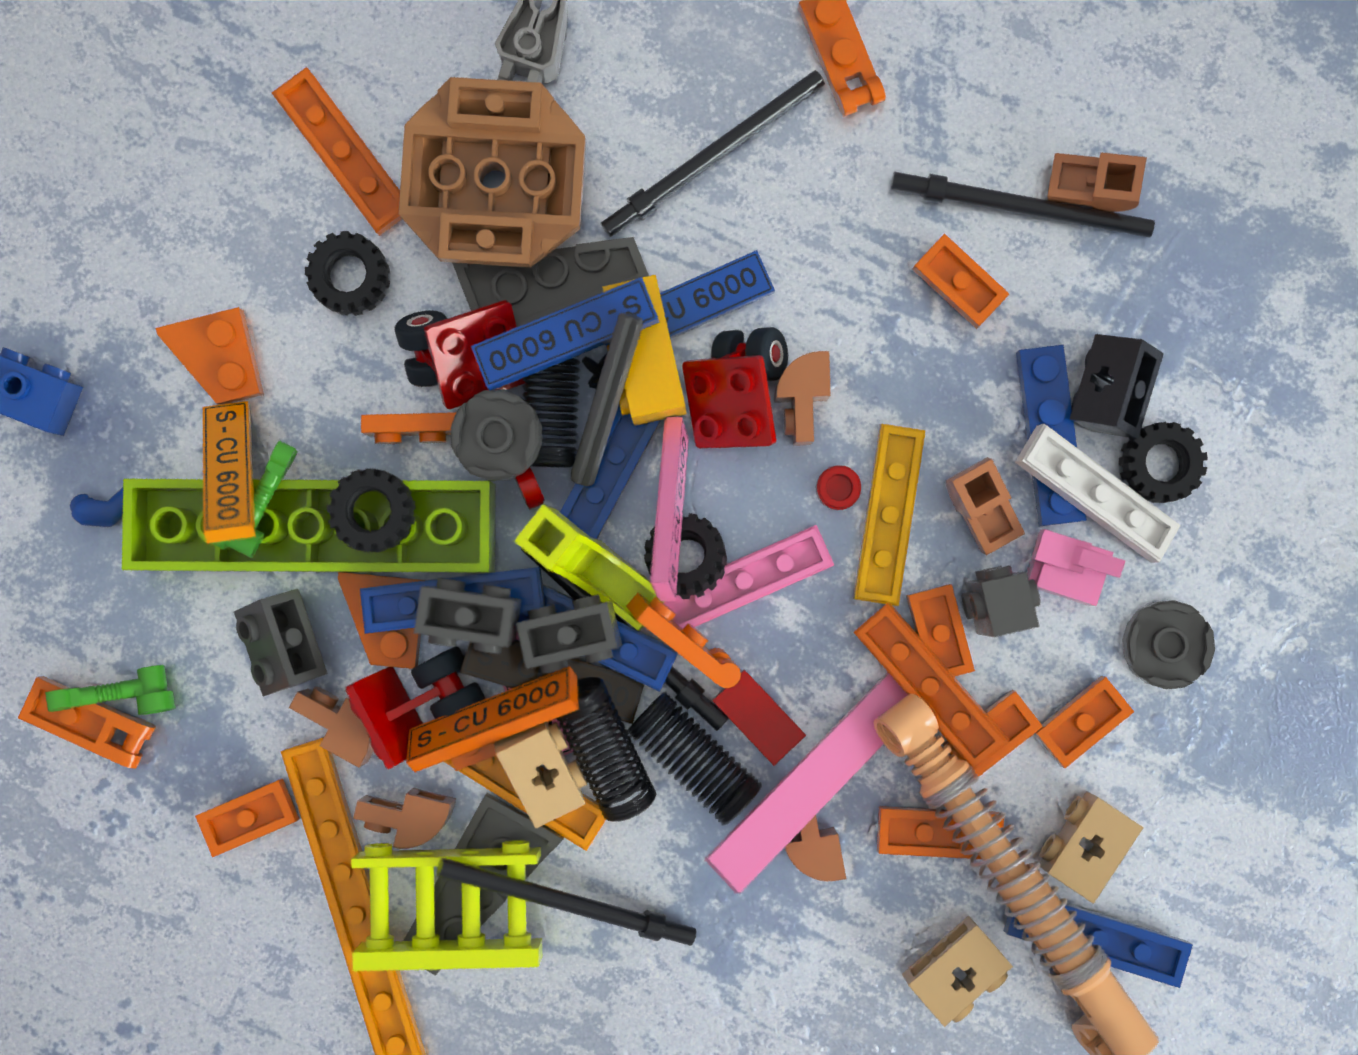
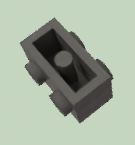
[961,565,1040,637]
[414,578,522,654]
[234,589,328,697]
[516,594,622,674]

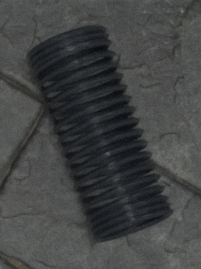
[522,355,581,467]
[556,677,657,822]
[627,692,762,825]

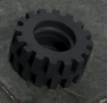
[305,231,390,316]
[1118,422,1208,503]
[327,468,416,552]
[644,513,727,599]

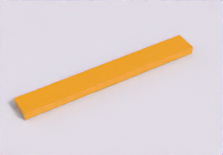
[281,737,426,1055]

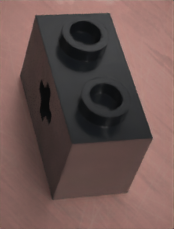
[1070,334,1164,439]

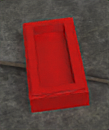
[712,669,806,766]

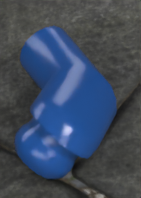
[70,487,123,527]

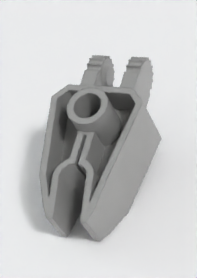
[495,0,567,84]

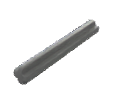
[571,313,643,486]

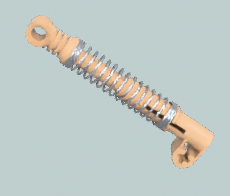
[874,694,1159,1055]

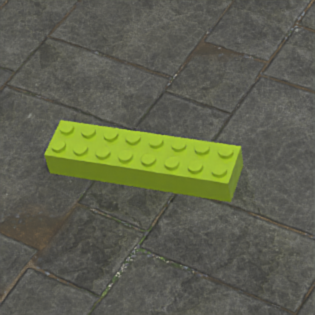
[122,479,496,573]

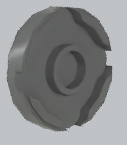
[451,390,542,481]
[1122,600,1215,689]

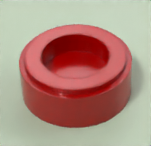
[816,465,861,510]
[514,467,545,510]

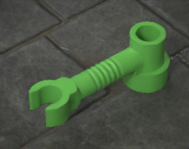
[211,441,298,558]
[45,665,176,715]

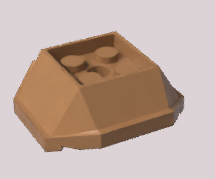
[398,77,586,267]

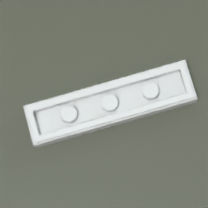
[1015,424,1181,563]

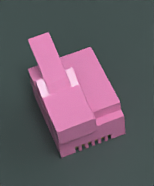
[1027,529,1125,606]

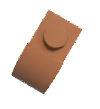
[1047,152,1147,212]
[774,351,831,446]
[946,457,1025,556]
[289,687,374,768]
[353,788,456,848]
[785,815,847,881]

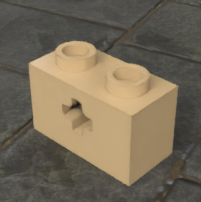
[494,722,587,829]
[1040,791,1144,904]
[902,916,1013,1027]

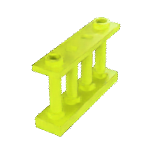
[351,840,543,971]

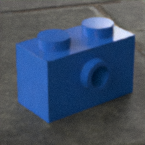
[0,347,83,436]

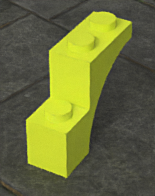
[514,504,664,631]

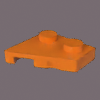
[156,307,264,405]
[338,572,427,669]

